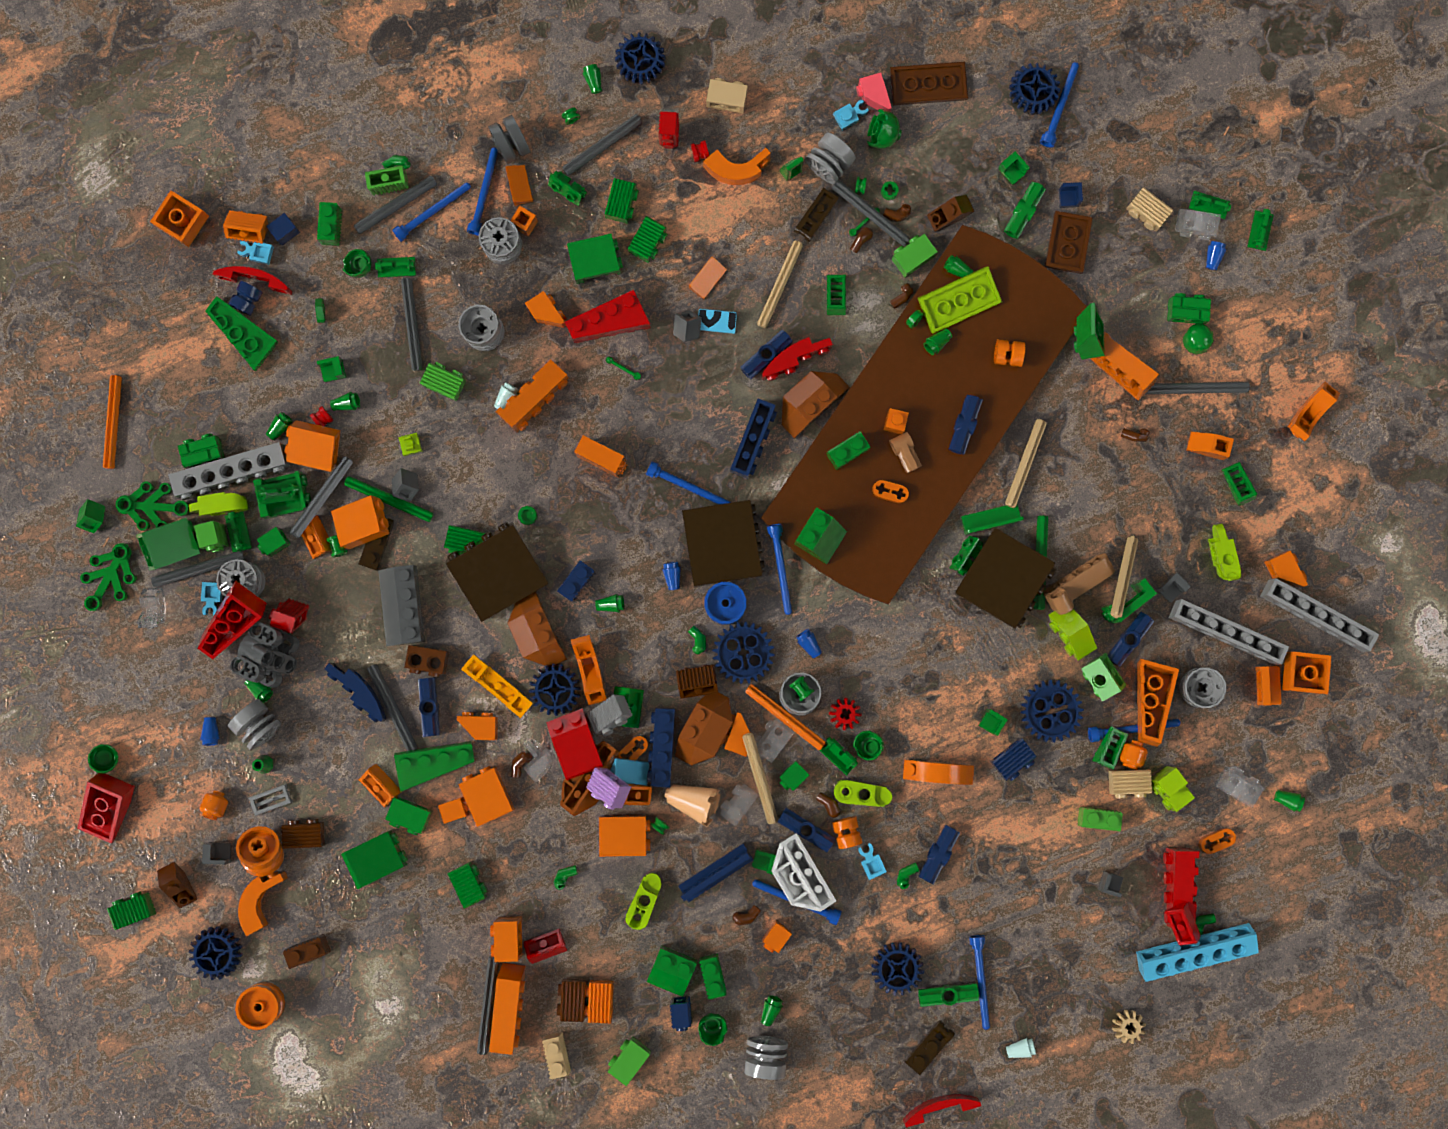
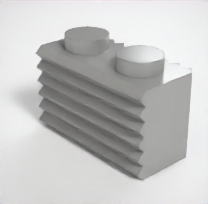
[587,694,632,736]

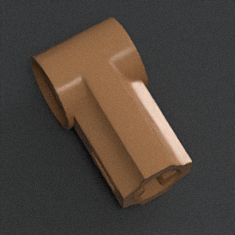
[889,432,922,473]

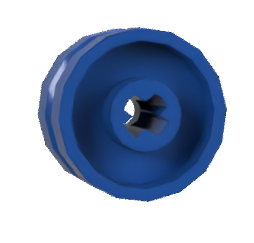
[704,582,746,625]

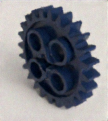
[712,622,775,684]
[1020,680,1084,743]

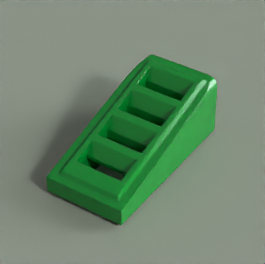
[779,157,804,181]
[827,275,846,315]
[1222,462,1258,506]
[1092,726,1129,770]

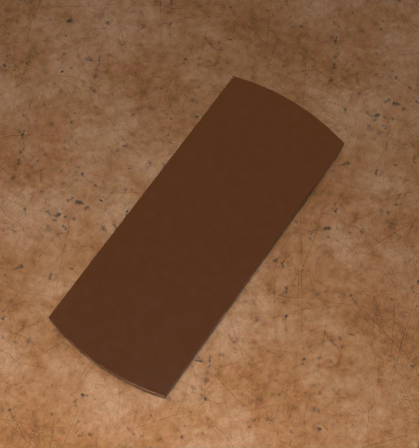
[761,225,1086,605]

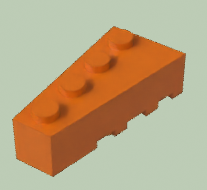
[1090,332,1159,401]
[495,359,569,433]
[1137,659,1179,747]
[489,963,526,1055]

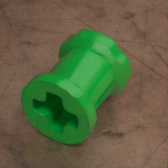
[327,535,348,558]
[789,676,815,701]

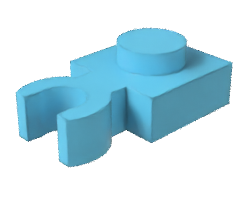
[833,100,869,131]
[237,241,274,265]
[201,582,223,615]
[858,843,887,880]

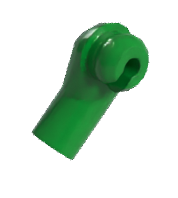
[382,155,411,170]
[688,626,706,655]
[896,862,919,889]
[553,865,578,890]
[1196,913,1216,935]

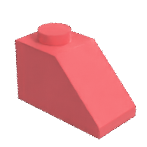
[856,73,892,112]

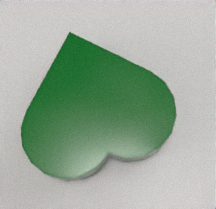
[315,298,326,323]

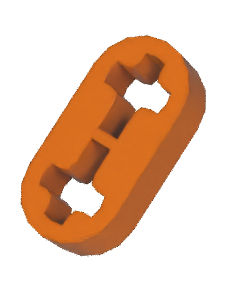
[872,480,909,503]
[618,736,648,761]
[1198,828,1236,854]

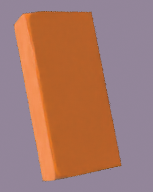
[505,165,533,206]
[689,256,727,299]
[301,515,331,559]
[359,764,401,808]

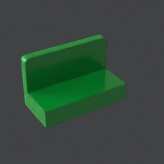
[613,686,644,728]

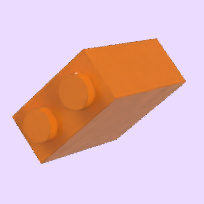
[284,420,341,472]
[574,435,628,478]
[331,495,389,549]
[458,766,515,827]
[599,815,651,857]

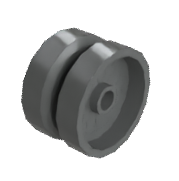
[488,114,531,165]

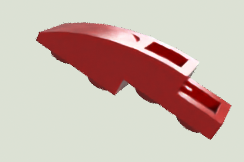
[762,337,833,381]

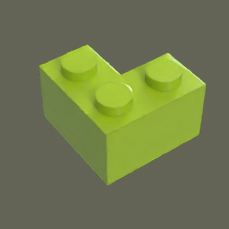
[1048,609,1097,661]
[1151,766,1195,812]

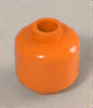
[1119,740,1148,770]
[199,790,228,821]

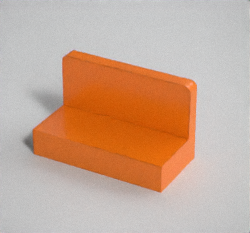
[1255,666,1282,705]

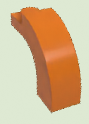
[703,148,771,185]
[1288,381,1340,441]
[571,635,607,705]
[903,760,974,785]
[238,871,288,936]

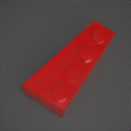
[565,290,651,343]
[197,581,267,659]
[1163,848,1200,928]

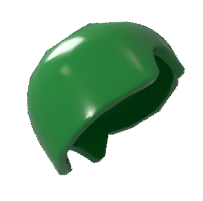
[342,249,372,278]
[1183,323,1214,355]
[853,730,884,761]
[88,744,119,774]
[698,1013,728,1046]

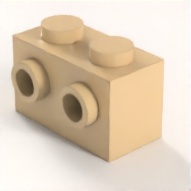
[706,78,748,114]

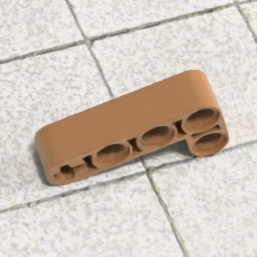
[1043,553,1115,615]

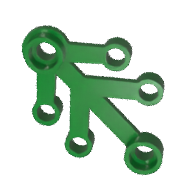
[116,481,190,531]
[80,543,137,611]

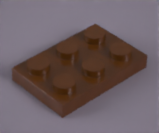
[1045,211,1093,274]

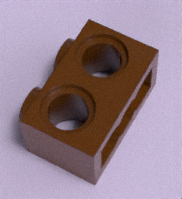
[404,645,449,677]

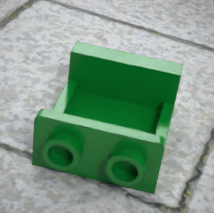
[567,234,623,284]
[253,470,312,519]
[1100,578,1157,623]

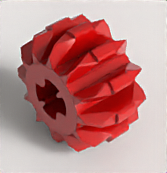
[829,697,862,730]

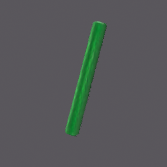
[344,476,434,522]
[1033,515,1049,610]

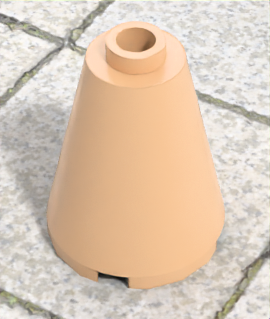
[665,784,721,827]

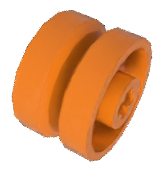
[236,826,285,877]
[235,982,285,1030]

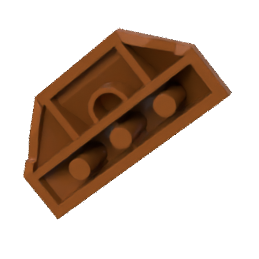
[781,371,850,439]
[507,591,567,667]
[675,692,734,766]
[560,741,618,816]

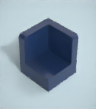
[1059,182,1083,208]
[267,213,300,246]

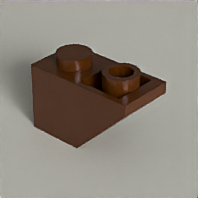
[927,195,975,232]
[157,862,197,908]

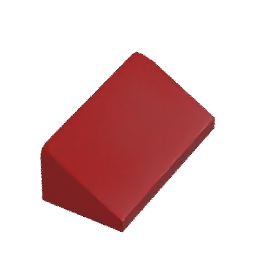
[1165,902,1201,945]
[523,928,567,964]

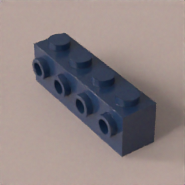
[730,398,777,479]
[647,708,675,788]

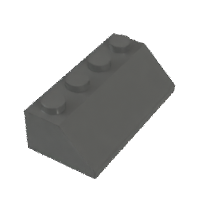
[378,565,425,647]

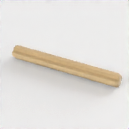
[757,240,803,328]
[1005,419,1047,508]
[1110,536,1138,619]
[742,733,778,824]

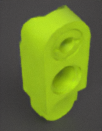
[189,492,248,516]
[1208,523,1241,581]
[833,779,892,807]
[625,872,662,930]

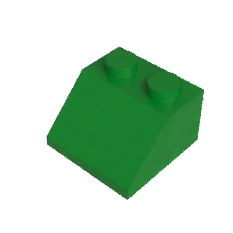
[1074,302,1105,360]
[647,945,697,997]

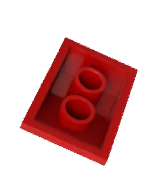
[546,709,603,780]
[77,773,135,844]

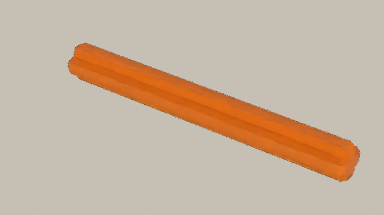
[103,375,122,469]
[745,684,826,750]

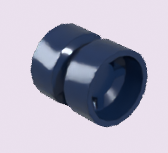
[228,281,263,316]

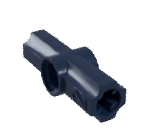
[740,330,793,380]
[948,395,982,455]
[1107,611,1155,667]
[418,678,440,737]
[777,808,836,853]
[918,825,960,885]

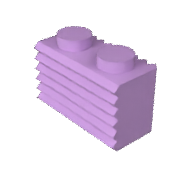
[586,768,631,810]

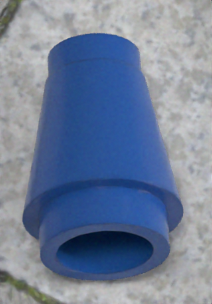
[1206,241,1227,271]
[662,562,681,590]
[796,629,822,658]
[200,717,220,746]

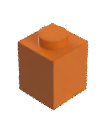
[510,206,538,237]
[884,408,909,434]
[438,797,470,824]
[762,920,792,953]

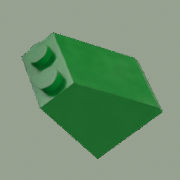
[794,507,847,564]
[136,517,201,571]
[341,830,408,890]

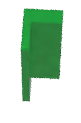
[961,504,1024,535]

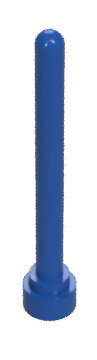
[1040,62,1079,148]
[466,147,498,236]
[392,182,471,242]
[646,461,731,505]
[767,523,792,615]
[1088,719,1181,743]
[752,880,842,925]
[969,935,990,1030]

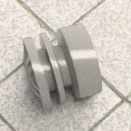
[805,132,856,184]
[479,217,522,265]
[458,304,505,351]
[216,559,266,596]
[1179,668,1226,708]
[779,672,821,716]
[228,699,282,751]
[744,1036,788,1080]

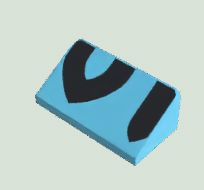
[698,309,737,334]

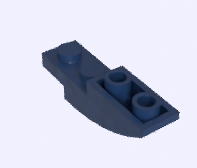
[324,663,386,723]

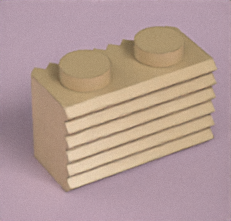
[1126,187,1173,231]
[1108,769,1152,798]
[542,1032,571,1079]

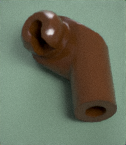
[883,204,911,222]
[850,227,873,253]
[890,283,914,309]
[1121,428,1150,442]
[511,752,532,778]
[816,792,841,818]
[732,905,761,926]

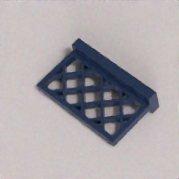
[678,843,754,903]

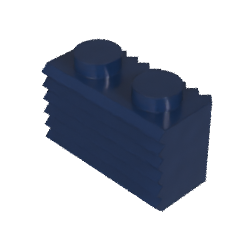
[557,560,596,602]
[990,738,1037,781]
[670,996,692,1031]

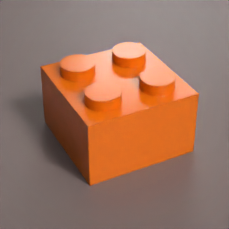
[150,190,209,247]
[1282,652,1331,694]
[490,916,523,962]

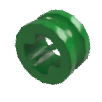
[561,107,581,125]
[855,176,867,195]
[881,181,899,200]
[650,817,670,835]

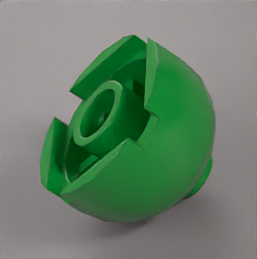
[867,109,902,149]

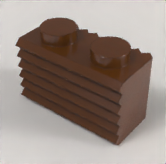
[676,664,718,699]
[281,819,325,849]
[283,934,331,969]
[557,979,587,1022]

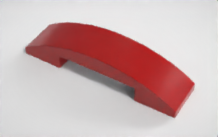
[213,266,292,295]
[903,1094,982,1128]

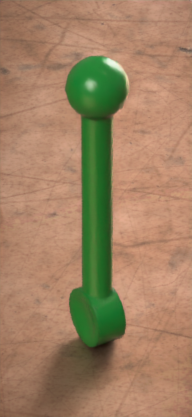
[849,207,880,237]
[606,356,641,380]

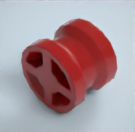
[690,140,709,162]
[310,406,334,427]

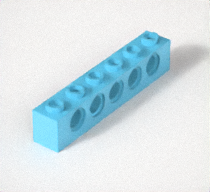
[1136,923,1259,982]

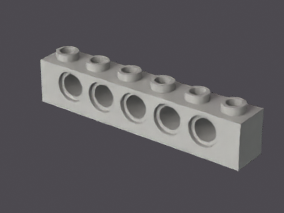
[168,442,290,500]
[1260,578,1379,652]
[1168,599,1289,665]

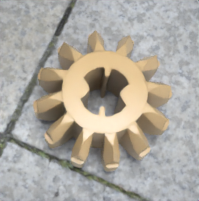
[1112,1009,1146,1044]

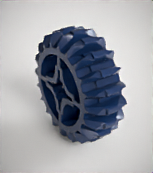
[615,32,666,85]
[1009,63,1061,115]
[529,664,581,716]
[189,926,243,980]
[871,942,924,996]

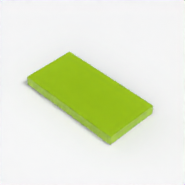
[918,266,1002,333]

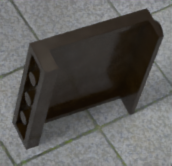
[682,500,765,587]
[445,522,548,622]
[955,528,1056,631]

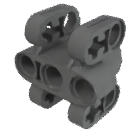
[230,621,300,688]

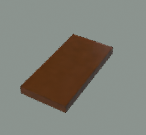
[890,62,968,106]

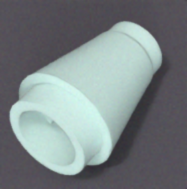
[494,382,519,409]
[1006,1038,1036,1058]

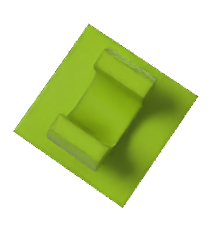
[398,433,423,457]

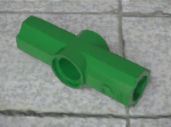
[1004,182,1046,239]
[918,983,979,1007]

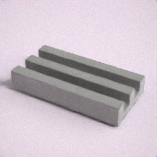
[249,784,293,816]

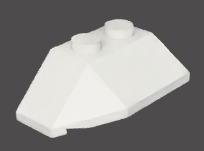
[772,833,836,912]

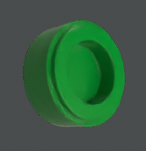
[906,310,924,329]
[518,506,538,525]

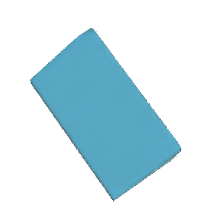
[610,758,649,786]

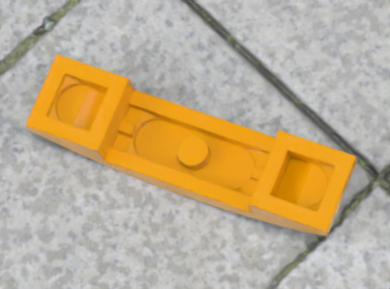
[461,654,533,718]

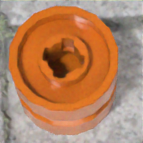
[994,339,1025,367]
[832,816,863,849]

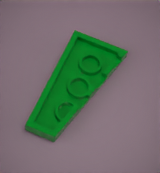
[205,296,278,372]
[394,741,475,792]

